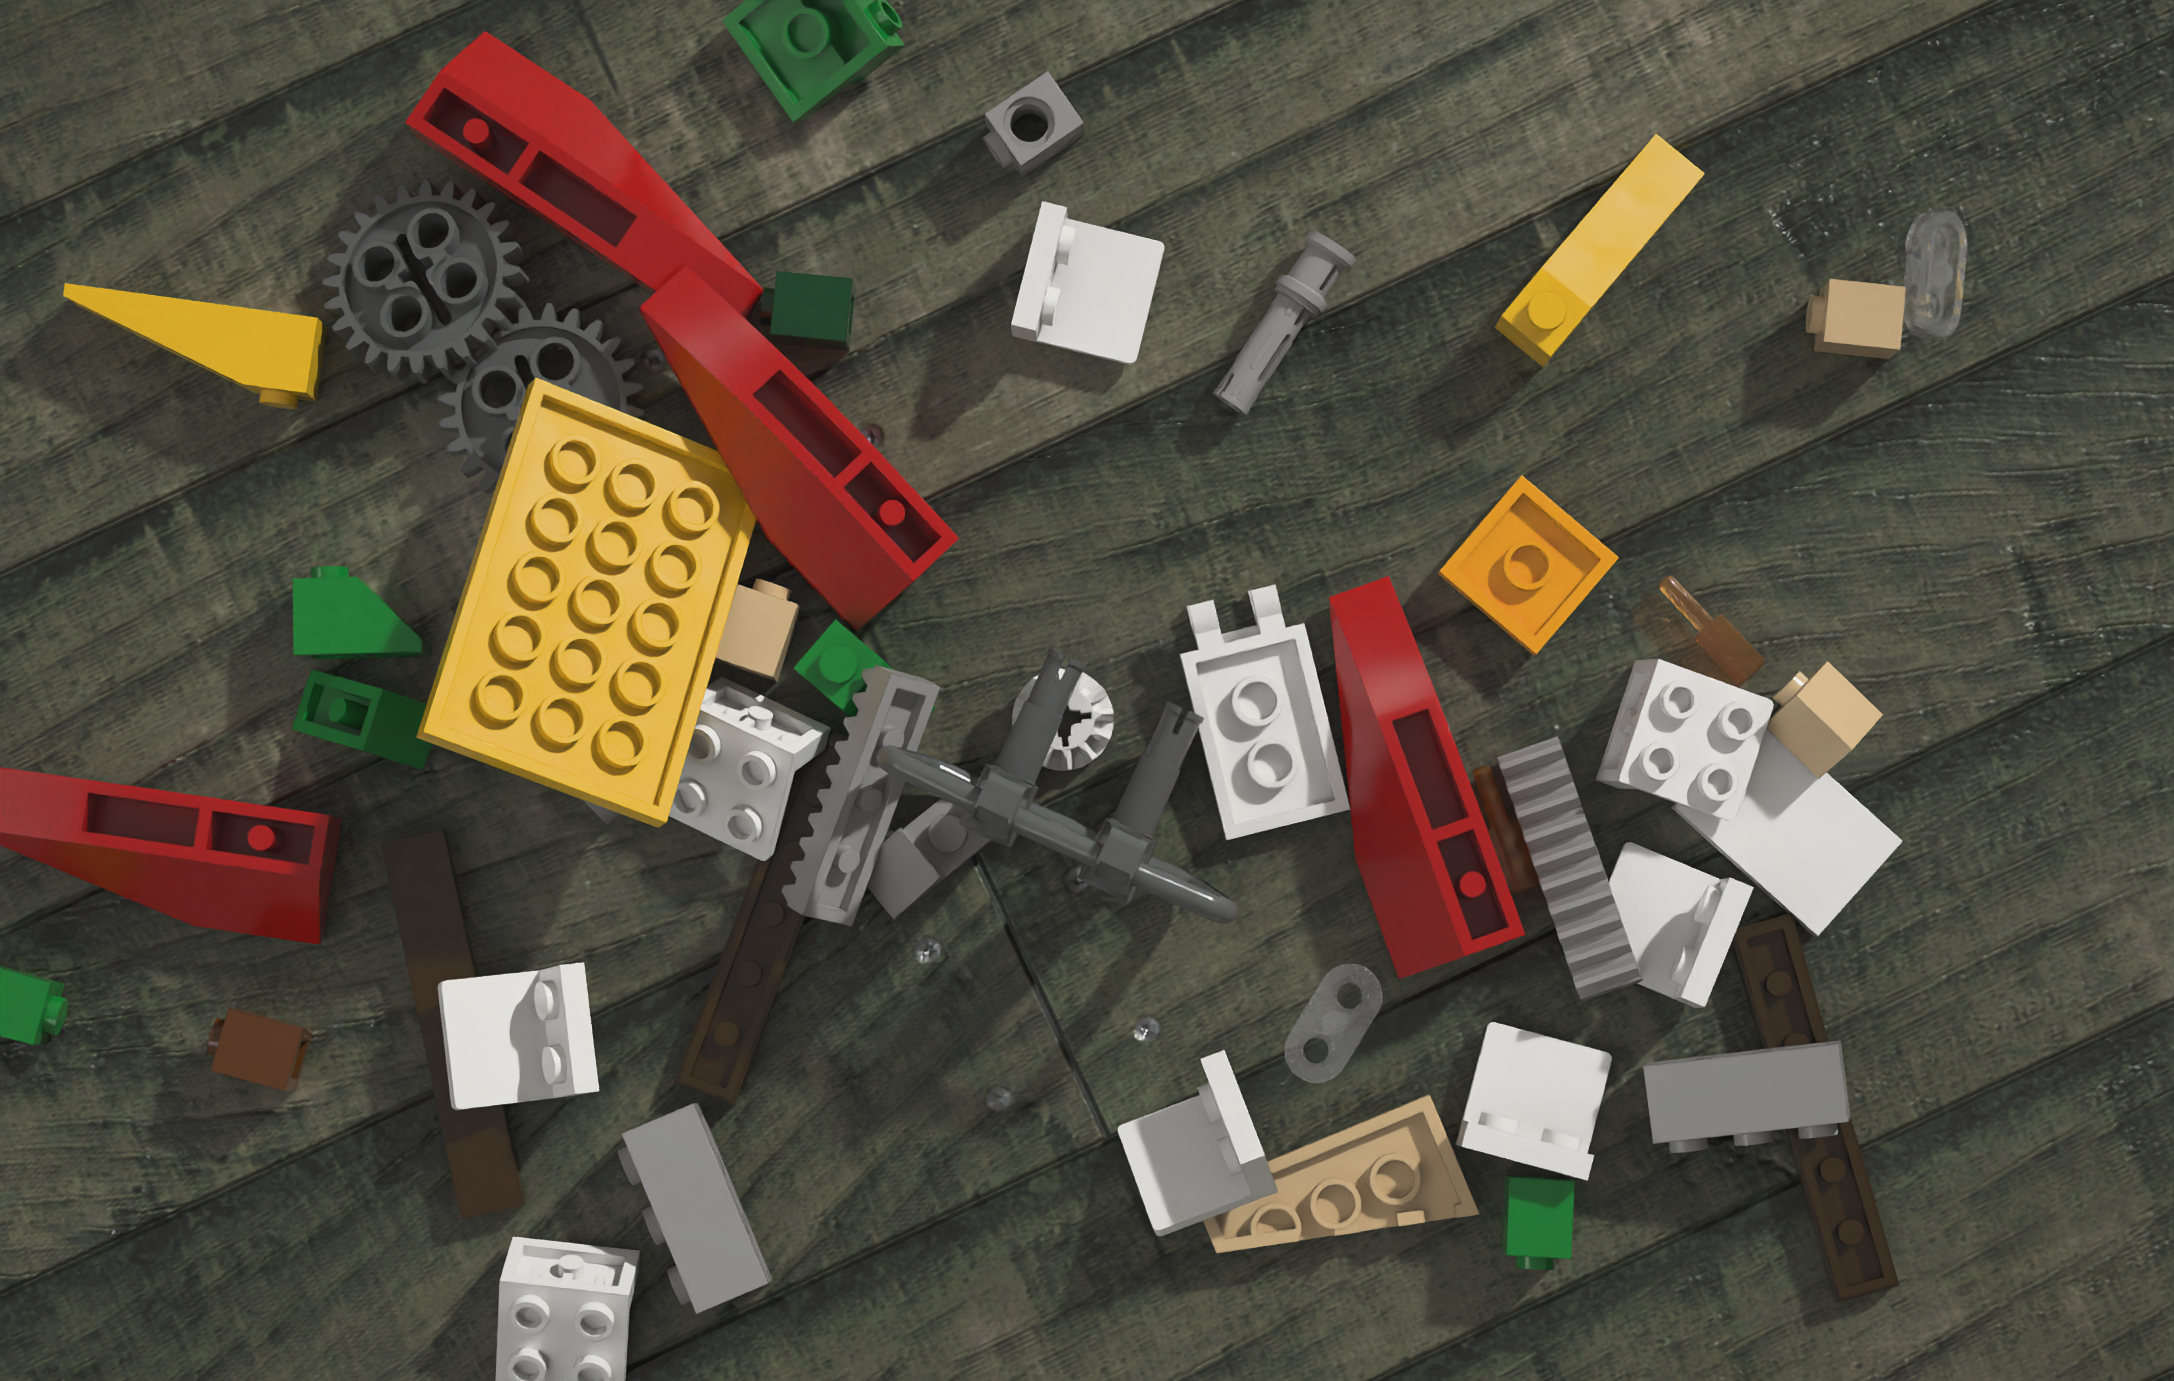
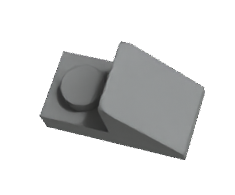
[867,798,992,920]

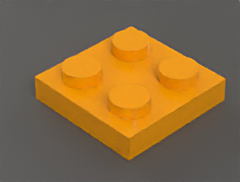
[1437,475,1619,656]

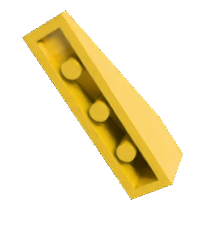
[1495,134,1705,368]
[63,283,328,409]

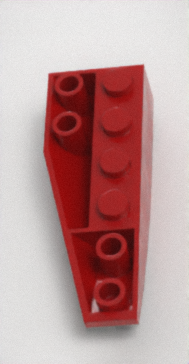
[405,31,763,320]
[638,265,959,632]
[1328,576,1526,979]
[0,767,342,945]

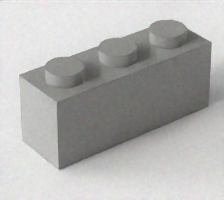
[1643,1040,1850,1153]
[618,1103,772,1314]

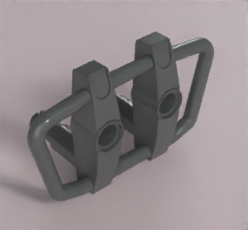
[876,648,1239,924]

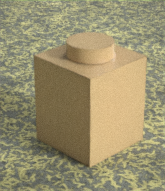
[1806,279,1906,359]
[715,579,802,682]
[1766,661,1883,779]

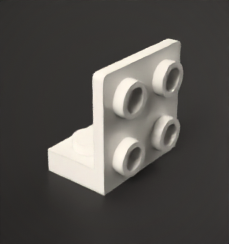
[1011,201,1164,365]
[1596,659,1774,821]
[669,677,831,861]
[1608,842,1754,1008]
[438,962,599,1110]
[1456,1022,1612,1181]
[1118,1050,1278,1236]
[495,1237,640,1381]

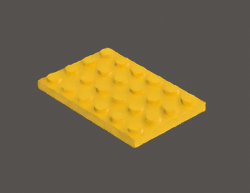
[416,378,756,828]

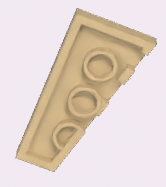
[1203,1095,1480,1253]

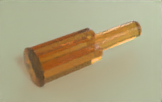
[1658,575,1766,686]
[1472,765,1540,895]

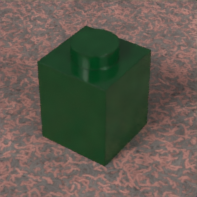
[760,271,856,351]

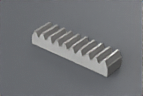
[782,665,940,926]
[1497,736,1643,1001]

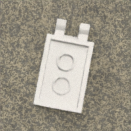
[1179,585,1350,840]
[1672,729,1902,936]

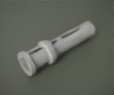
[1212,229,1357,415]

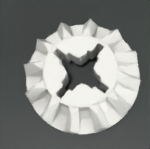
[1012,669,1114,771]

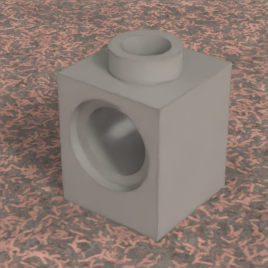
[982,71,1084,177]

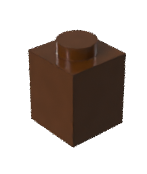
[207,1008,313,1091]

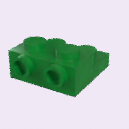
[722,0,905,123]

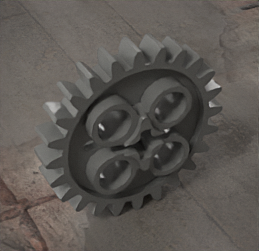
[322,179,529,383]
[438,303,647,495]

